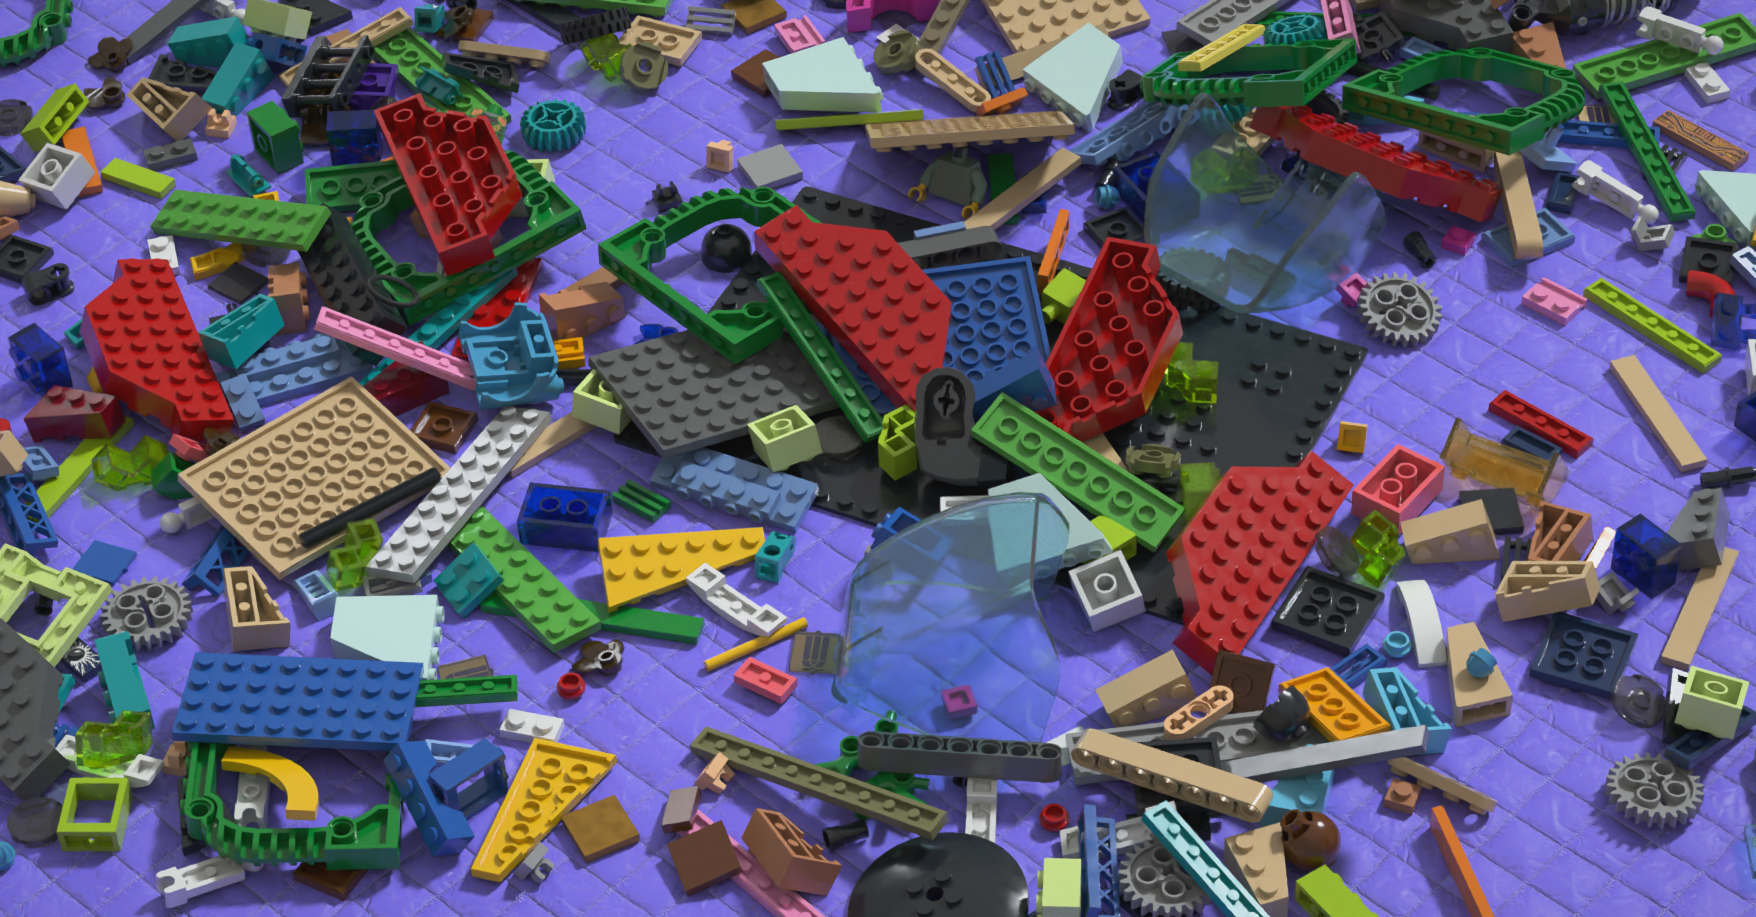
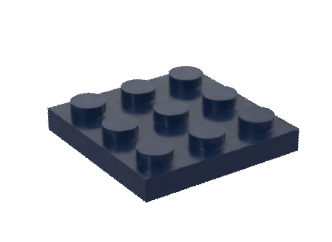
[1529,612,1638,701]

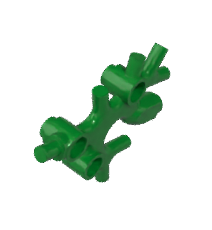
[815,708,930,820]

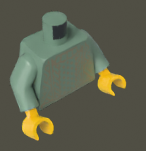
[908,146,987,219]

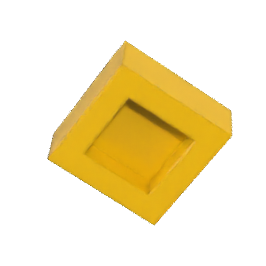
[1337,421,1368,453]

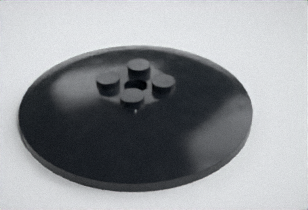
[848,832,1029,917]

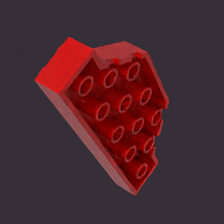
[373,93,522,276]
[1249,105,1503,222]
[754,205,951,412]
[1035,237,1183,442]
[80,258,234,445]
[1166,450,1354,676]

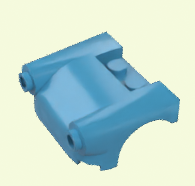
[458,302,564,410]

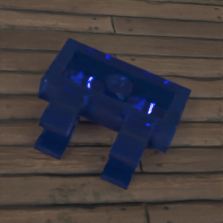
[1710,293,1756,350]

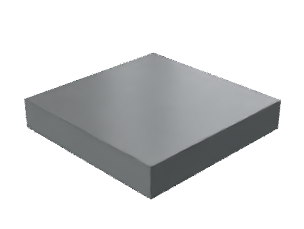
[737,144,803,189]

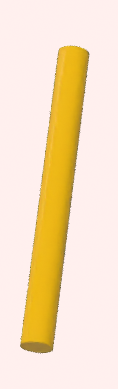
[703,617,808,672]

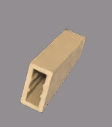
[1445,622,1513,727]

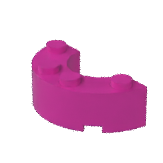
[846,0,940,33]

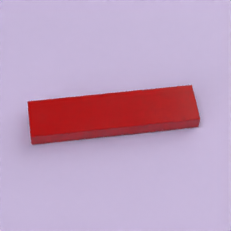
[1488,390,1594,459]

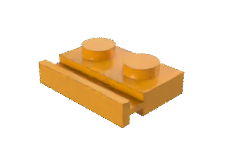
[553,337,586,369]

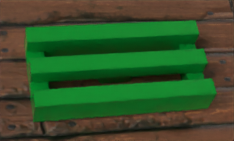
[611,479,671,523]

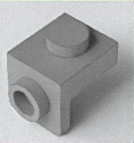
[1631,216,1675,251]
[1596,571,1640,616]

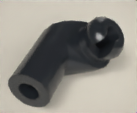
[1142,474,1179,489]

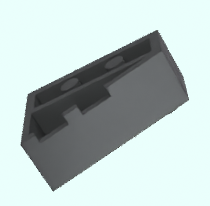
[1658,488,1730,572]

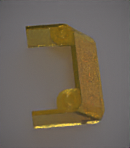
[1440,417,1570,508]

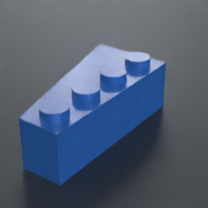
[971,346,1057,424]

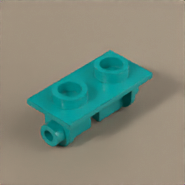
[415,66,464,105]
[225,154,271,198]

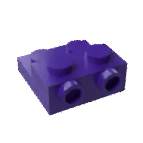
[348,63,399,112]

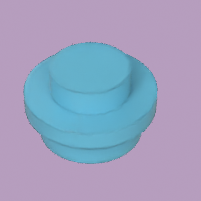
[1383,631,1412,658]

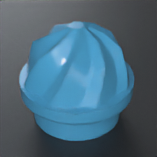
[1095,185,1120,210]
[1466,648,1497,678]
[0,841,16,872]

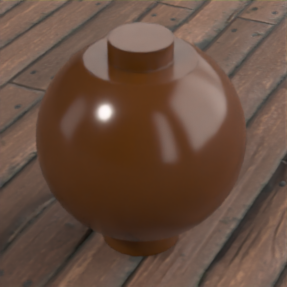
[1280,809,1341,872]

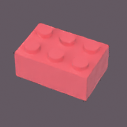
[1351,444,1445,537]

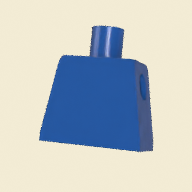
[246,33,308,67]

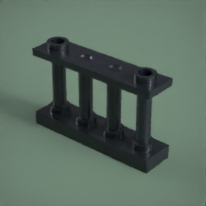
[281,35,376,118]

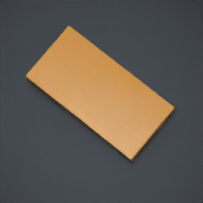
[1278,667,1391,742]

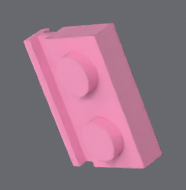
[774,15,825,54]
[1521,277,1587,326]

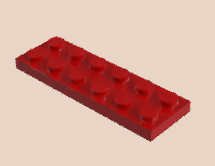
[451,257,542,362]

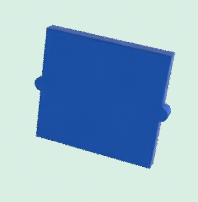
[72,540,137,586]

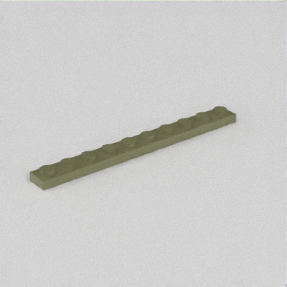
[689,726,949,840]

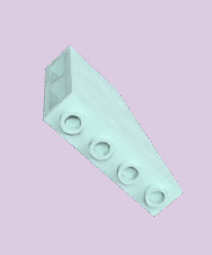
[1023,23,1123,133]
[762,37,883,112]
[1695,170,1756,250]
[988,473,1113,585]
[330,595,444,680]

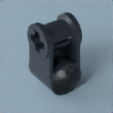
[1107,69,1144,110]
[21,263,75,306]

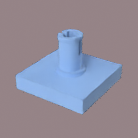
[1519,126,1578,172]

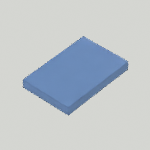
[1482,208,1576,268]

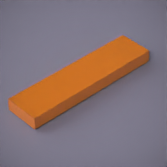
[62,126,103,197]
[1038,209,1070,295]

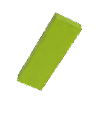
[100,158,176,199]

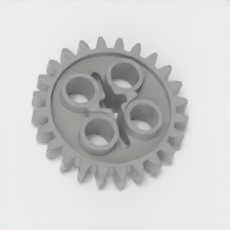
[1357,272,1443,348]
[100,576,193,651]
[1605,752,1704,829]
[1118,837,1211,917]

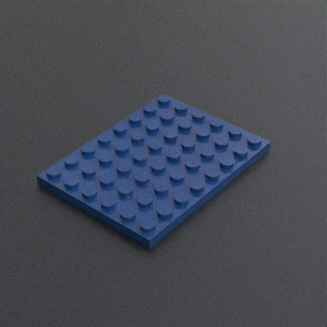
[831,256,1051,423]

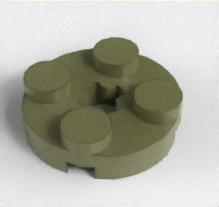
[873,30,921,75]
[619,42,668,91]
[1125,444,1181,478]

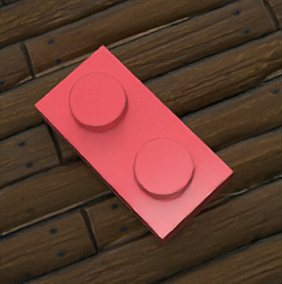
[168,434,209,463]
[733,657,798,704]

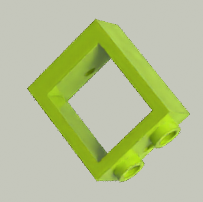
[57,777,133,851]

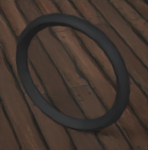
[366,274,419,308]

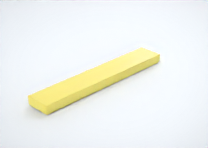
[1178,24,1265,72]

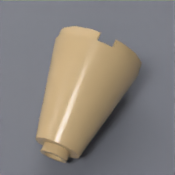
[0,181,35,217]

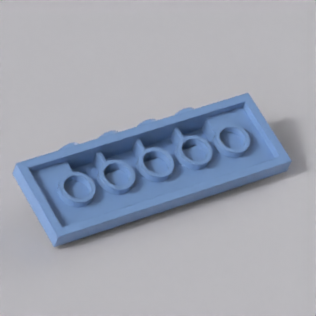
[1069,101,1197,166]
[215,333,374,414]
[649,447,819,533]

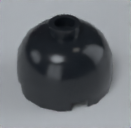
[701,224,752,273]
[1253,685,1310,743]

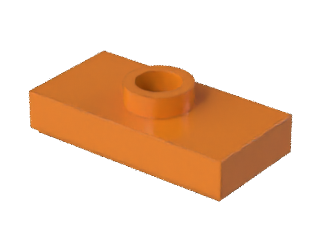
[976,87,1028,116]

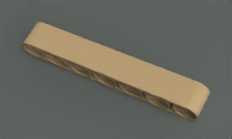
[1493,151,1543,259]
[1071,728,1273,823]

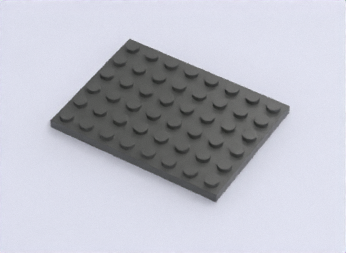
[588,327,840,459]

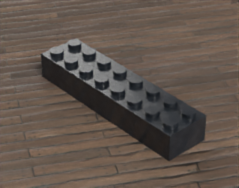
[297,203,408,367]

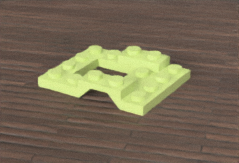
[0,543,113,667]

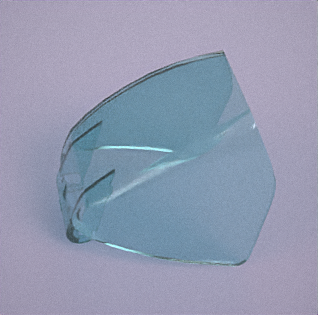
[1144,93,1387,314]
[831,492,1070,742]

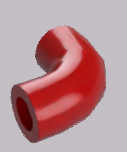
[1686,270,1737,323]

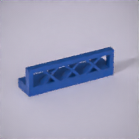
[0,473,58,558]
[181,525,249,597]
[1077,804,1120,917]

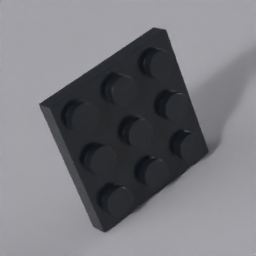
[1271,566,1385,656]
[1132,737,1222,817]

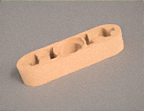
[1164,686,1233,740]

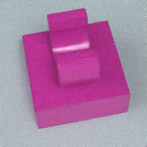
[1336,272,1367,308]

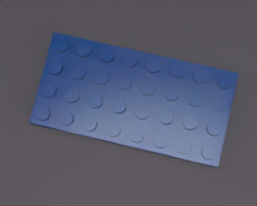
[172,652,424,751]

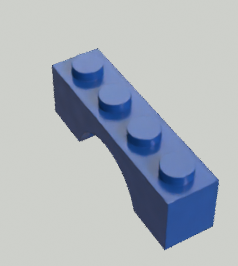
[383,741,475,857]

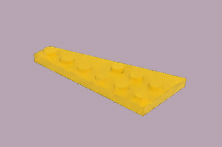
[598,527,765,613]
[471,738,617,882]

